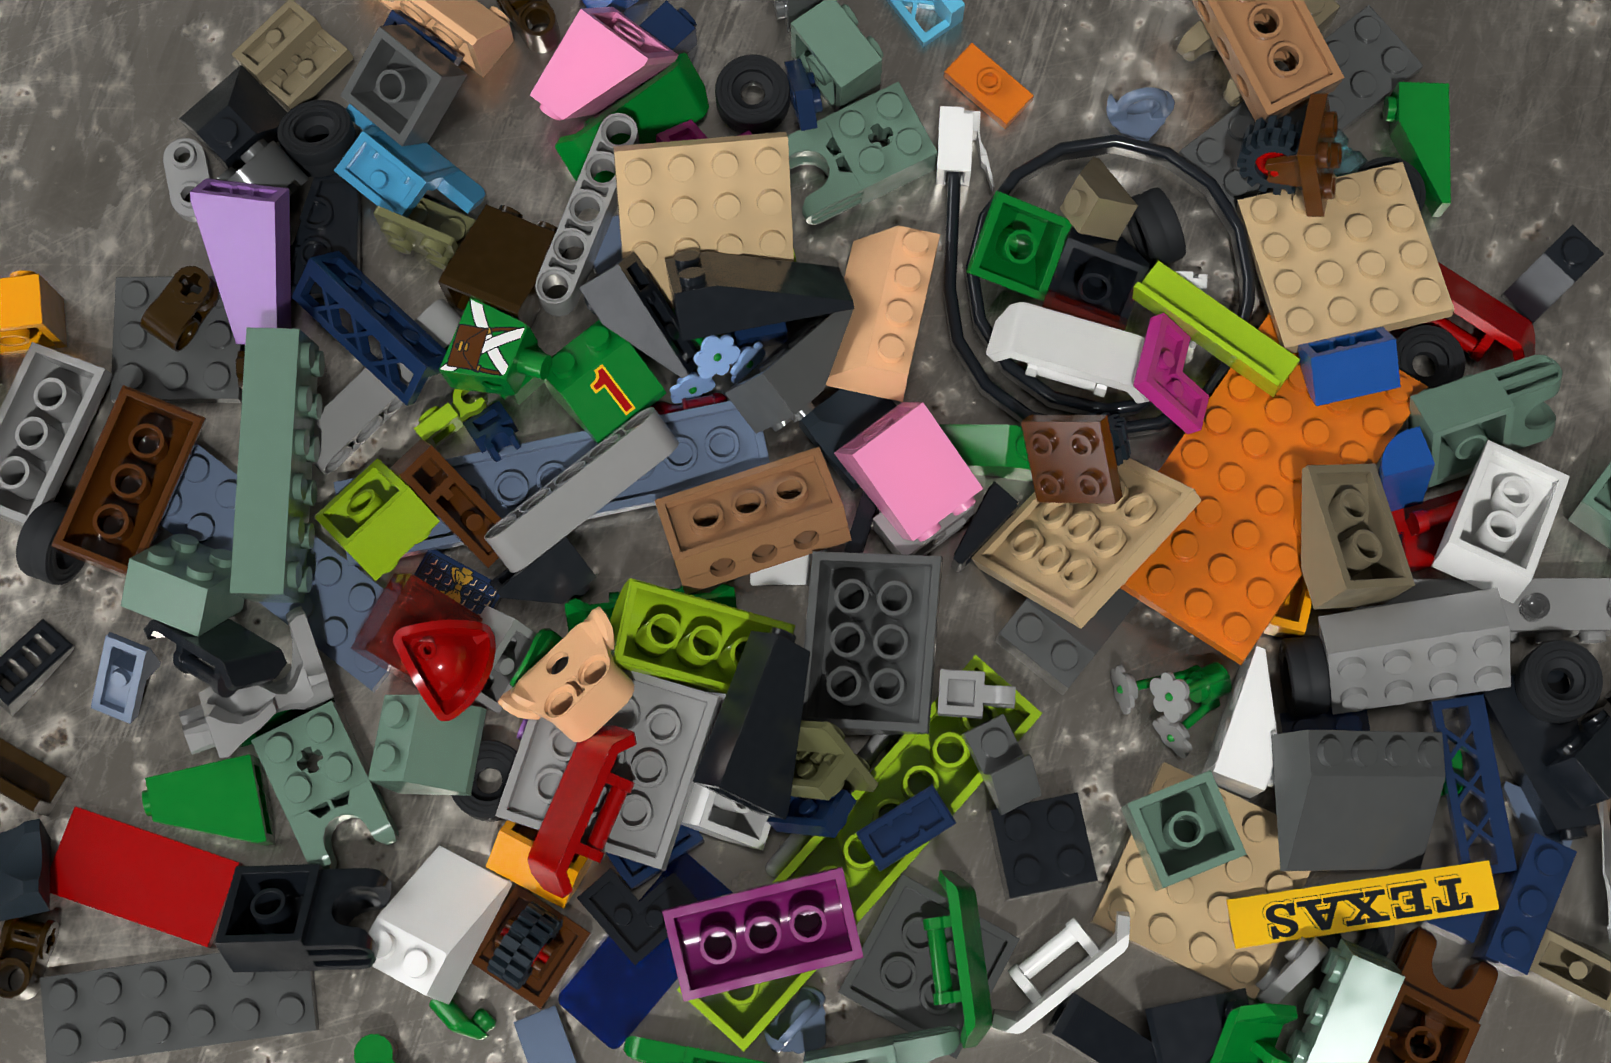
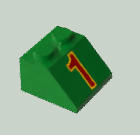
[543,320,667,444]

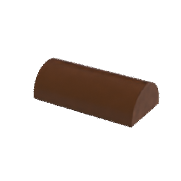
[51,385,206,578]

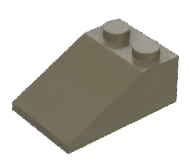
[1301,463,1415,610]

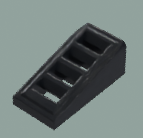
[951,481,1018,572]
[0,619,75,716]

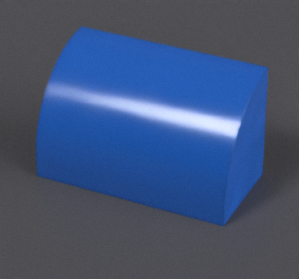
[1298,327,1401,406]
[1378,426,1435,512]

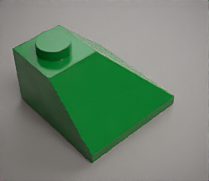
[966,191,1072,302]

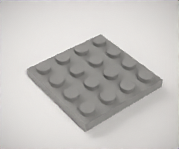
[495,646,722,871]

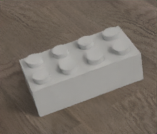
[1318,588,1511,714]

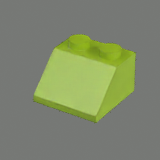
[314,458,440,581]

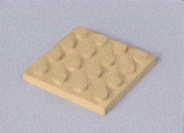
[613,132,794,310]
[1236,162,1454,354]
[971,458,1202,629]
[1090,762,1311,1000]

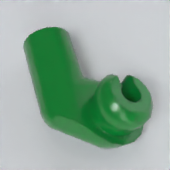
[429,999,496,1040]

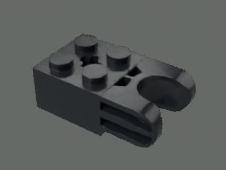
[214,864,393,972]

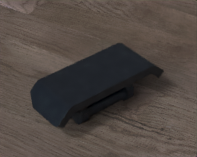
[143,619,287,698]

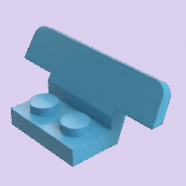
[334,104,485,218]

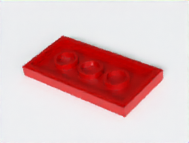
[50,806,243,948]

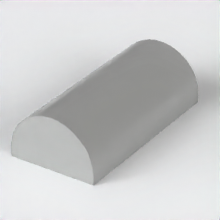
[0,342,113,527]

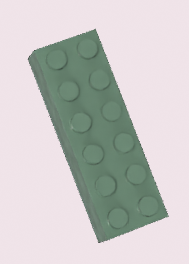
[230,327,325,603]

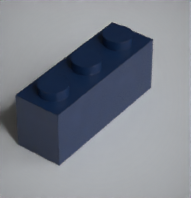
[1471,833,1577,976]

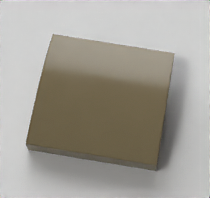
[231,0,354,110]

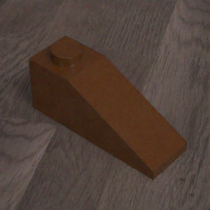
[389,439,501,568]

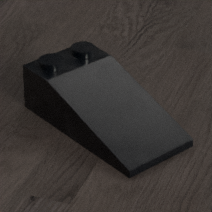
[665,250,854,341]

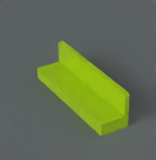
[1132,260,1301,398]

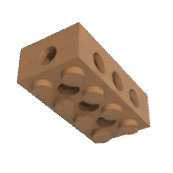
[1192,0,1345,123]
[654,447,852,594]

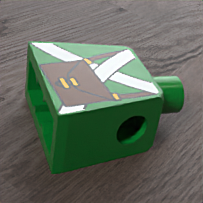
[439,298,552,396]

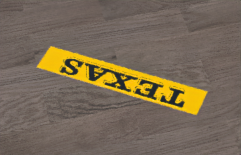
[1226,860,1499,949]

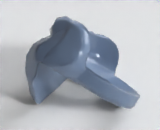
[1106,87,1175,142]
[763,985,826,1054]

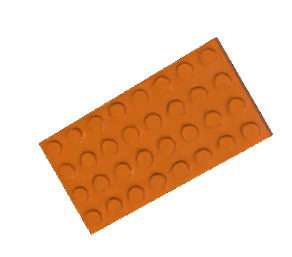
[1120,313,1428,666]

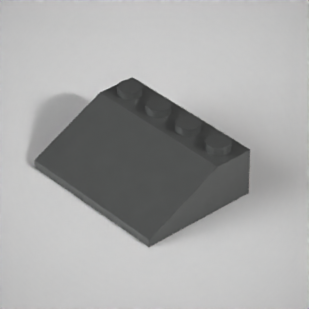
[801,551,943,735]
[1271,730,1446,871]

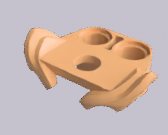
[498,606,634,742]

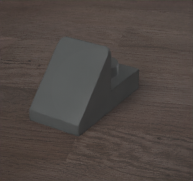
[961,714,1042,815]

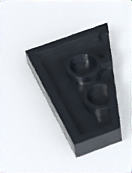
[290,173,361,299]

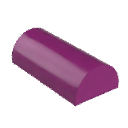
[662,866,864,1002]

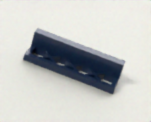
[292,251,447,406]
[1428,694,1517,875]

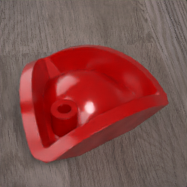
[393,620,496,721]

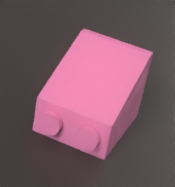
[530,7,679,121]
[834,402,983,542]

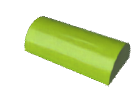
[610,578,795,694]

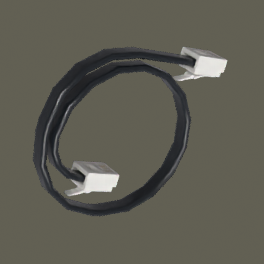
[936,106,1255,437]

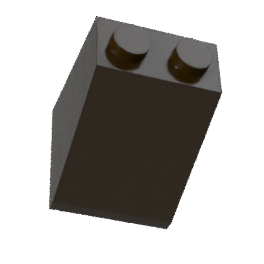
[438,204,567,328]

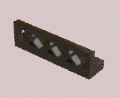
[0,737,72,816]

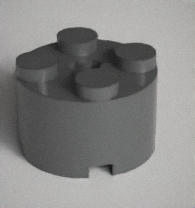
[216,138,309,196]

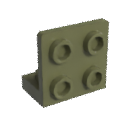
[373,197,476,270]

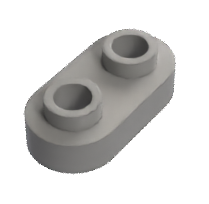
[163,138,212,222]
[1255,937,1329,1004]

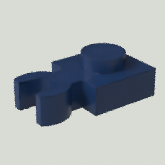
[463,401,521,462]

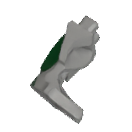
[179,606,335,758]

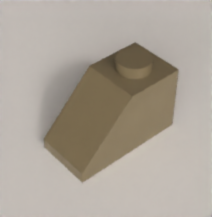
[1059,157,1138,241]
[1530,928,1611,1012]

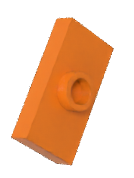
[944,43,1034,129]

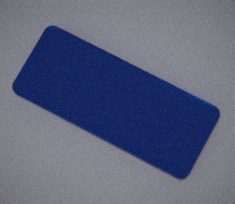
[558,854,733,1049]

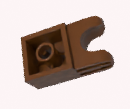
[1368,927,1498,1063]

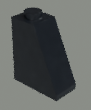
[1043,993,1157,1063]

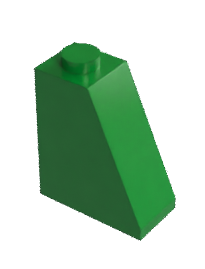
[142,754,275,846]

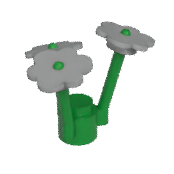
[1111,662,1232,758]

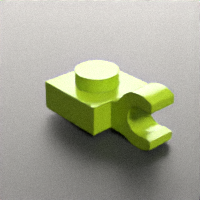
[414,389,487,448]

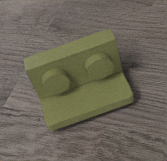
[791,720,878,800]

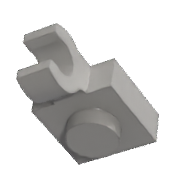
[938,669,1016,719]

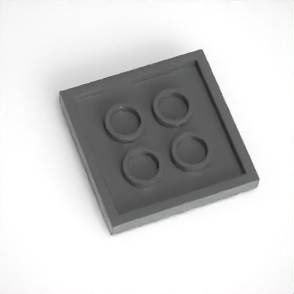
[110,276,244,404]
[838,874,1020,1059]

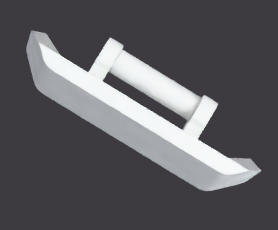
[986,302,1149,404]
[992,911,1130,1034]

